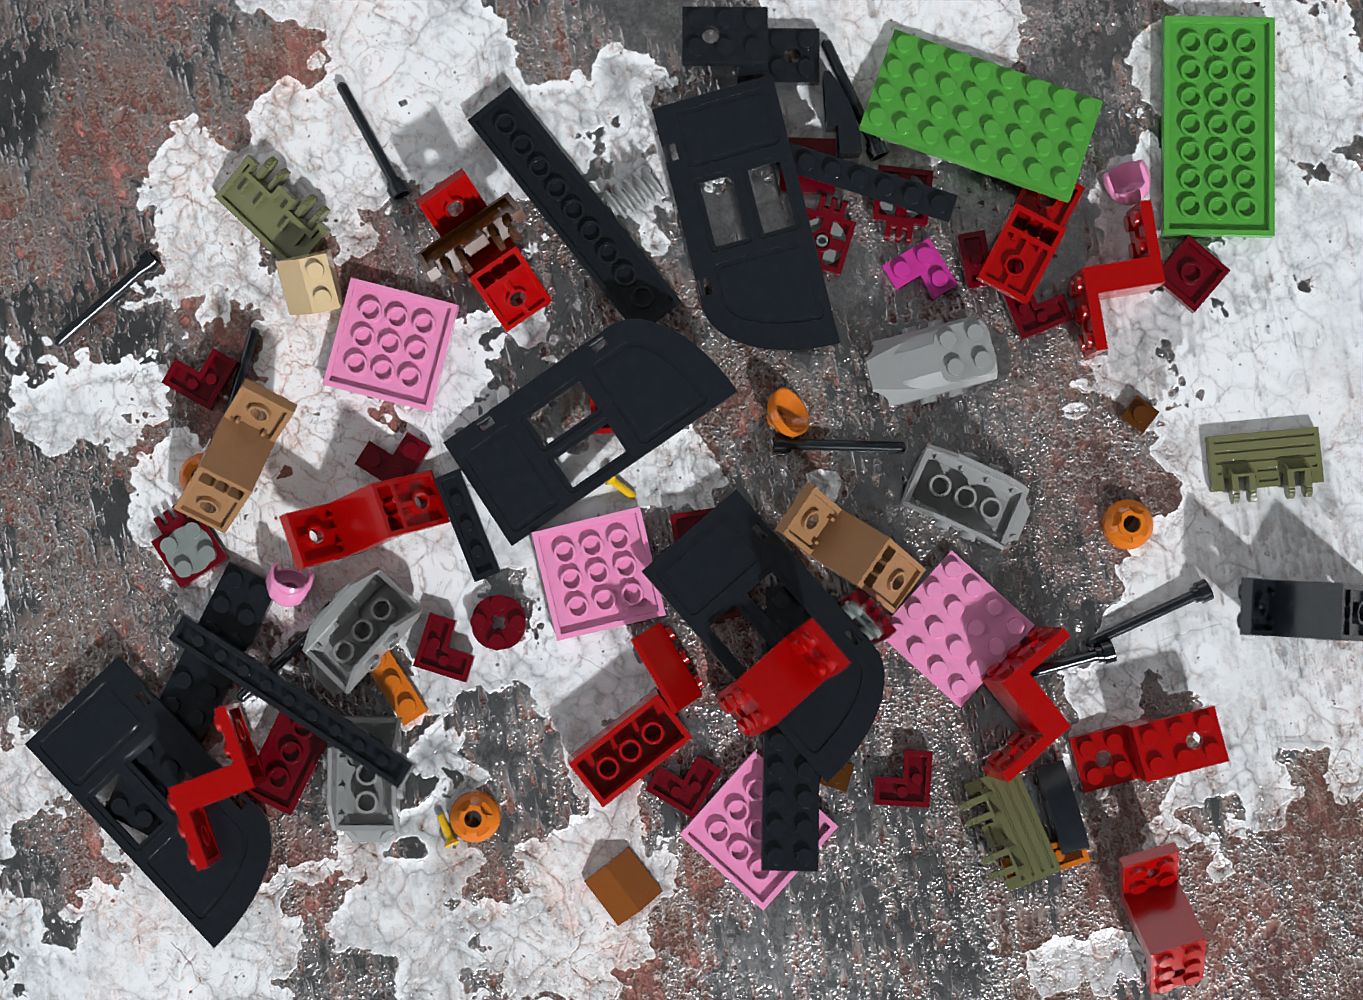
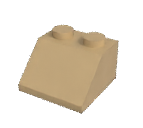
[275,249,344,315]

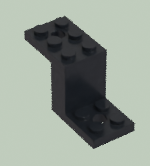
[682,6,820,86]
[1237,577,1363,641]

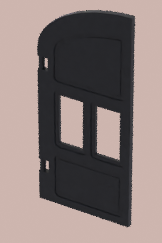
[652,74,840,350]
[443,319,738,546]
[642,489,885,783]
[25,656,272,948]

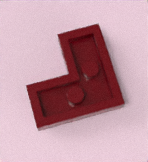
[956,230,1021,290]
[1000,292,1073,341]
[161,348,239,411]
[355,432,432,481]
[413,612,476,682]
[872,749,933,808]
[645,755,722,818]

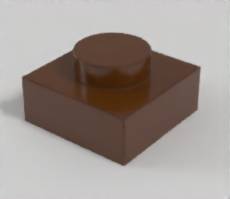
[1118,395,1159,435]
[820,762,854,792]

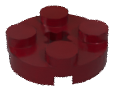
[470,595,527,651]

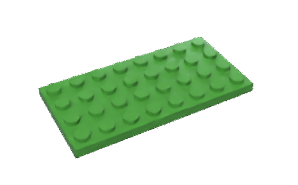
[1161,16,1275,238]
[859,29,1103,203]

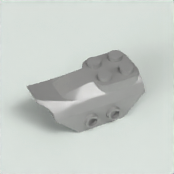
[865,314,998,407]
[902,444,1031,550]
[302,567,423,696]
[323,715,406,842]

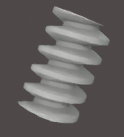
[603,167,666,221]

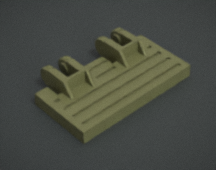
[214,155,331,260]
[1205,427,1324,504]
[958,773,1062,892]

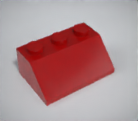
[631,621,705,714]

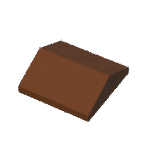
[584,846,663,926]

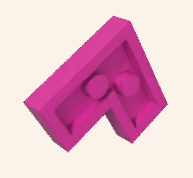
[881,238,958,300]

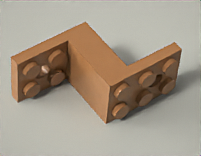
[174,378,298,534]
[776,482,926,614]

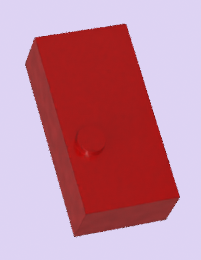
[568,688,692,807]

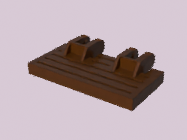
[415,192,527,284]

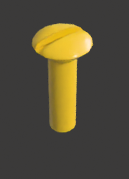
[605,476,637,500]
[437,814,460,848]

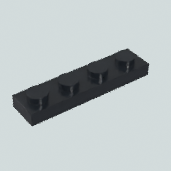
[434,468,502,582]

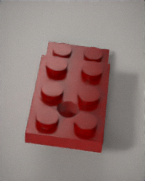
[976,183,1085,305]
[1067,705,1229,793]

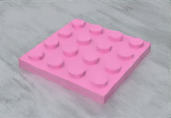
[323,278,459,413]
[531,507,666,641]
[885,550,1035,708]
[680,750,838,910]

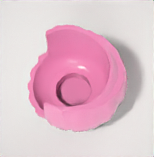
[1103,159,1151,206]
[266,561,314,607]

